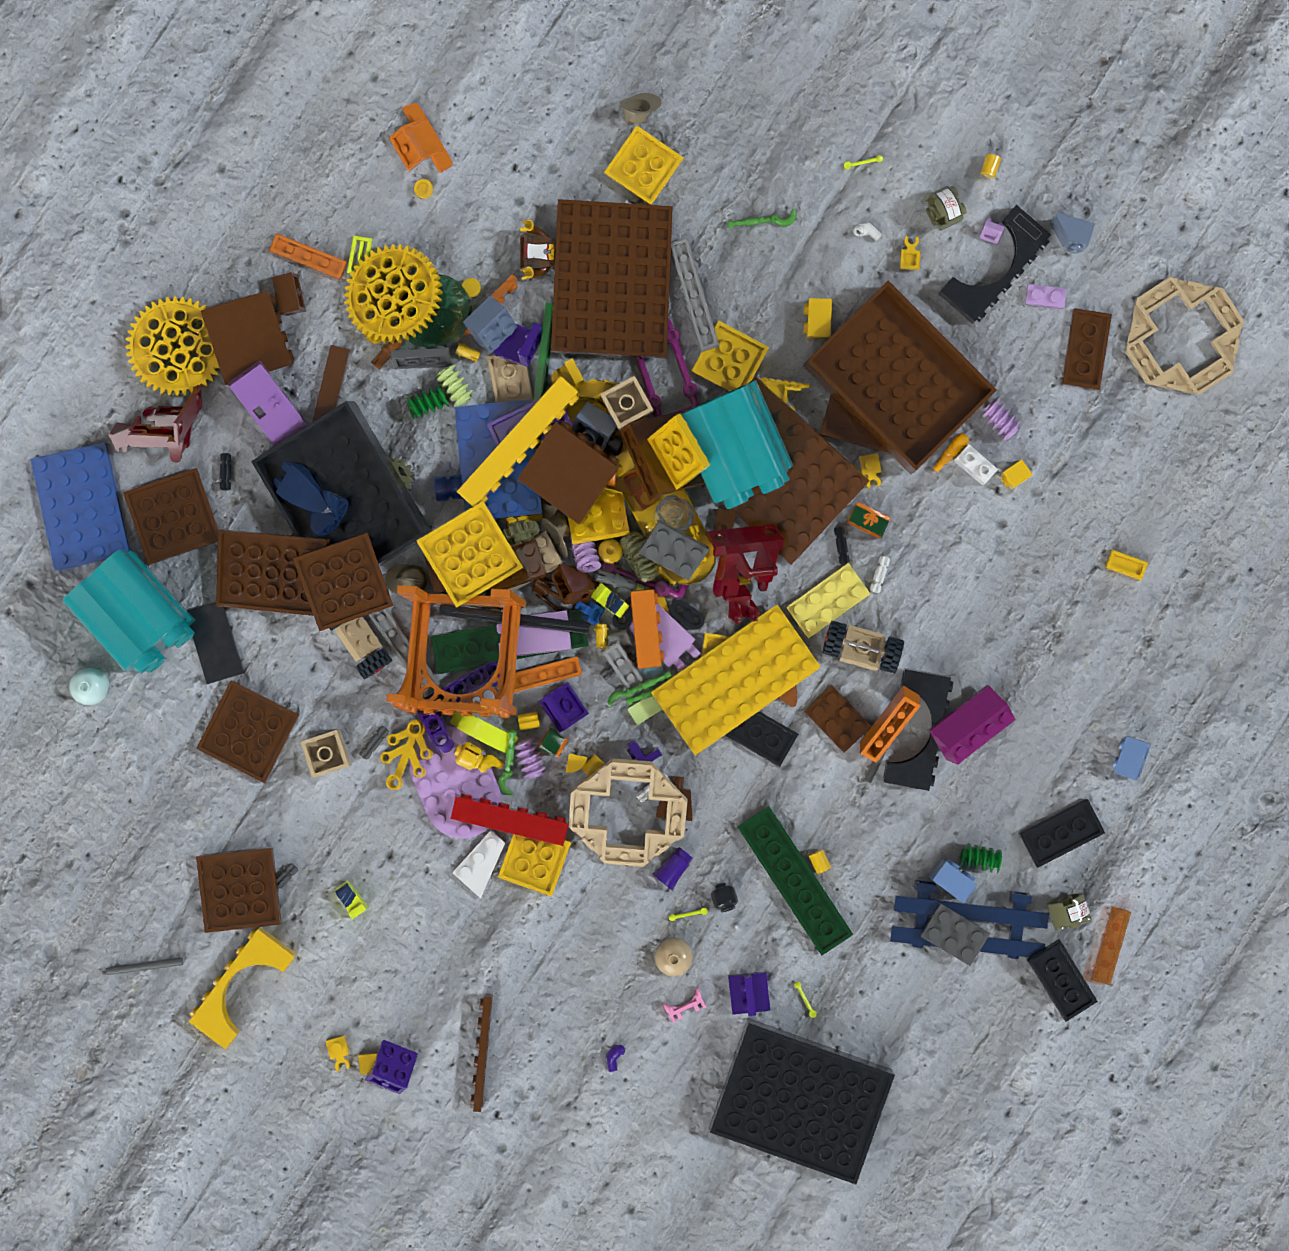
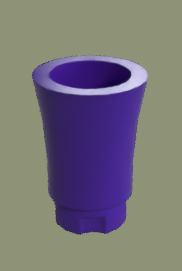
[652,847,693,891]

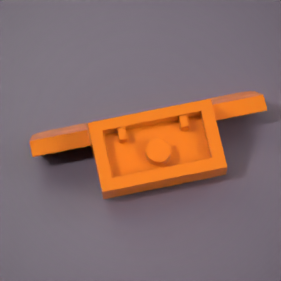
[389,103,452,173]

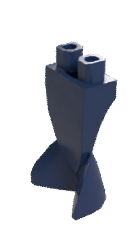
[272,461,349,536]

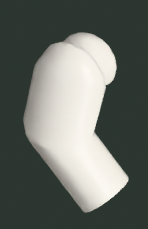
[853,223,882,241]

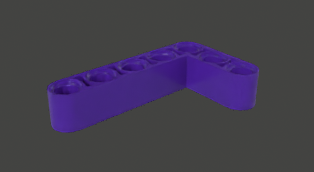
[417,662,500,753]

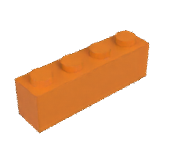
[630,589,664,669]
[859,686,921,763]

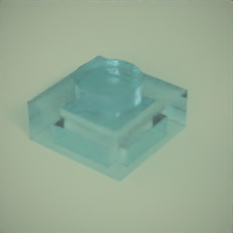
[643,665,667,689]

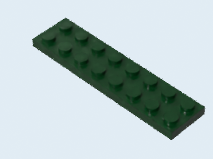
[431,609,589,674]
[737,806,853,956]

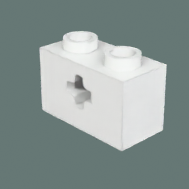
[953,444,998,485]

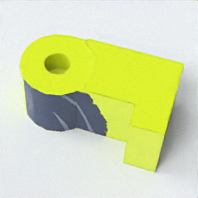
[591,583,629,618]
[334,880,369,920]

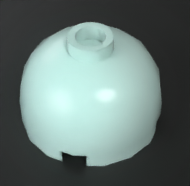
[69,668,109,705]

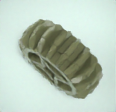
[621,531,659,583]

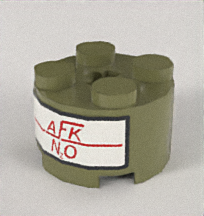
[924,186,967,231]
[1047,893,1092,931]

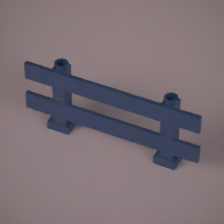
[890,880,1049,959]

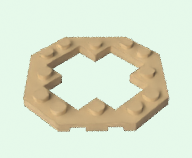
[1125,277,1244,395]
[569,758,687,867]

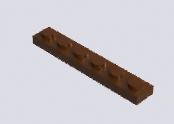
[470,993,493,1112]

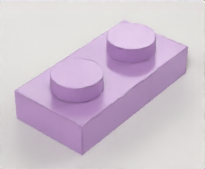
[1025,284,1066,309]

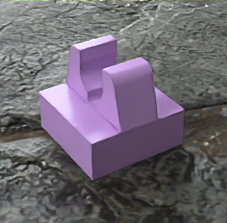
[979,218,1004,244]

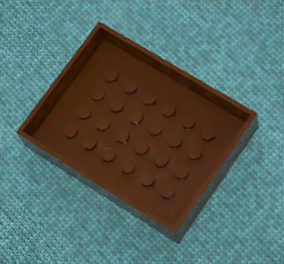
[803,280,997,475]

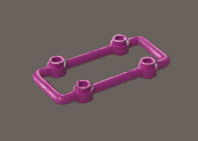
[635,318,699,417]
[595,528,689,598]

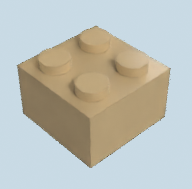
[600,376,653,431]
[301,729,352,778]

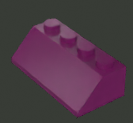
[929,685,1016,765]

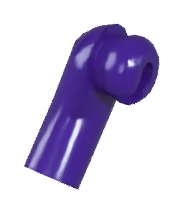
[606,1045,625,1072]

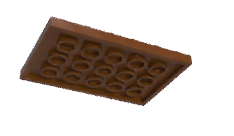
[216,529,330,616]

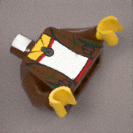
[520,219,556,280]

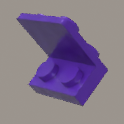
[493,323,542,367]
[365,1040,418,1094]

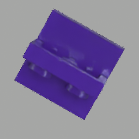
[539,682,589,733]
[627,739,662,762]
[728,971,771,1016]

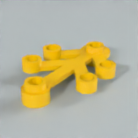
[380,719,433,790]

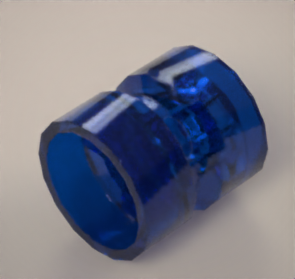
[434,474,463,502]

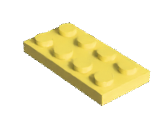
[786,563,870,639]

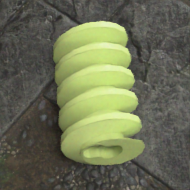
[436,364,473,407]

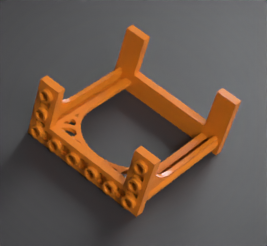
[386,585,526,718]

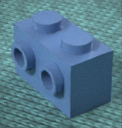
[1113,736,1151,780]

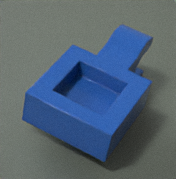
[575,601,605,626]

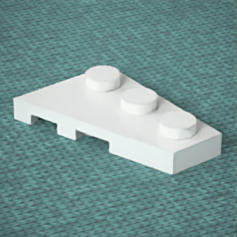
[453,830,506,898]

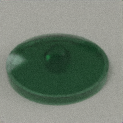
[398,274,472,349]

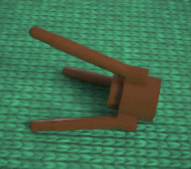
[532,577,561,612]

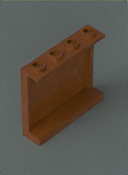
[201,290,294,386]
[620,410,706,501]
[517,421,622,525]

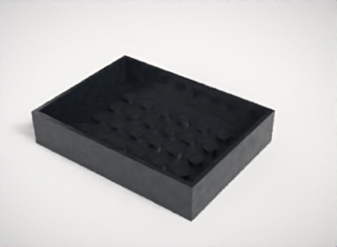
[251,401,432,566]
[709,1018,895,1185]

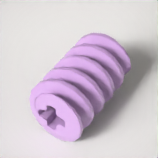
[981,398,1021,441]
[569,536,601,573]
[515,737,546,779]

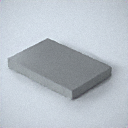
[909,674,964,727]

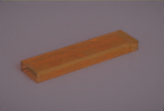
[1091,906,1131,985]

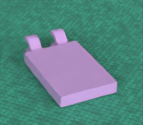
[628,604,701,671]
[496,611,572,656]

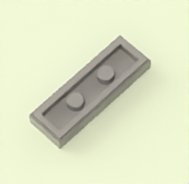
[601,640,645,697]

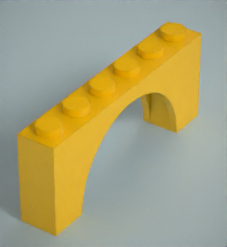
[189,927,298,1050]

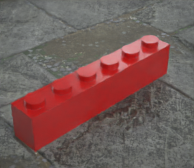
[450,793,569,846]

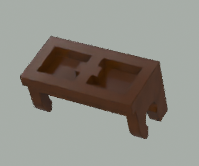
[272,272,306,316]

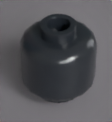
[711,883,738,913]

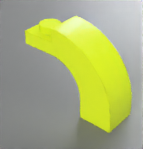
[449,712,518,753]

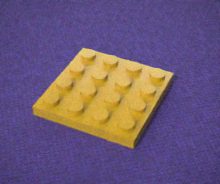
[417,501,524,608]

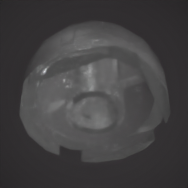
[654,495,694,532]

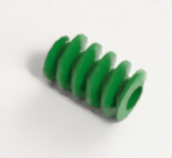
[407,385,449,420]
[959,843,1002,874]

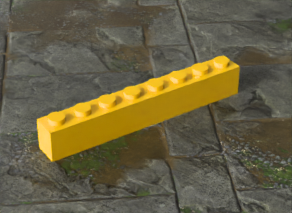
[457,376,580,507]

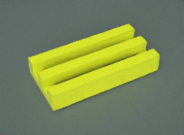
[347,235,373,274]

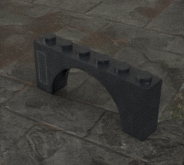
[938,205,1051,324]
[883,668,953,791]

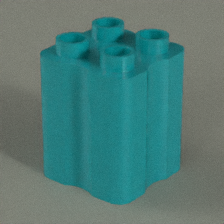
[681,380,793,509]
[62,549,195,674]

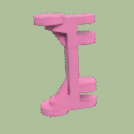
[663,986,706,1023]

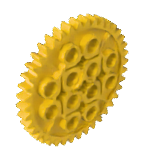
[344,244,442,344]
[125,296,220,397]

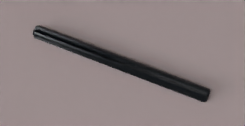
[439,604,591,634]

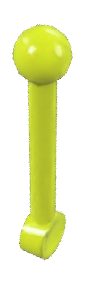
[844,155,883,170]
[668,907,708,921]
[794,981,817,1018]

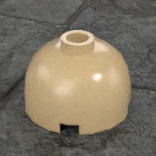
[655,937,693,977]

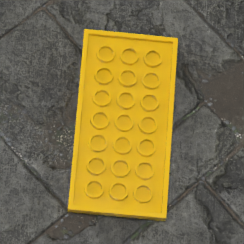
[651,604,821,756]

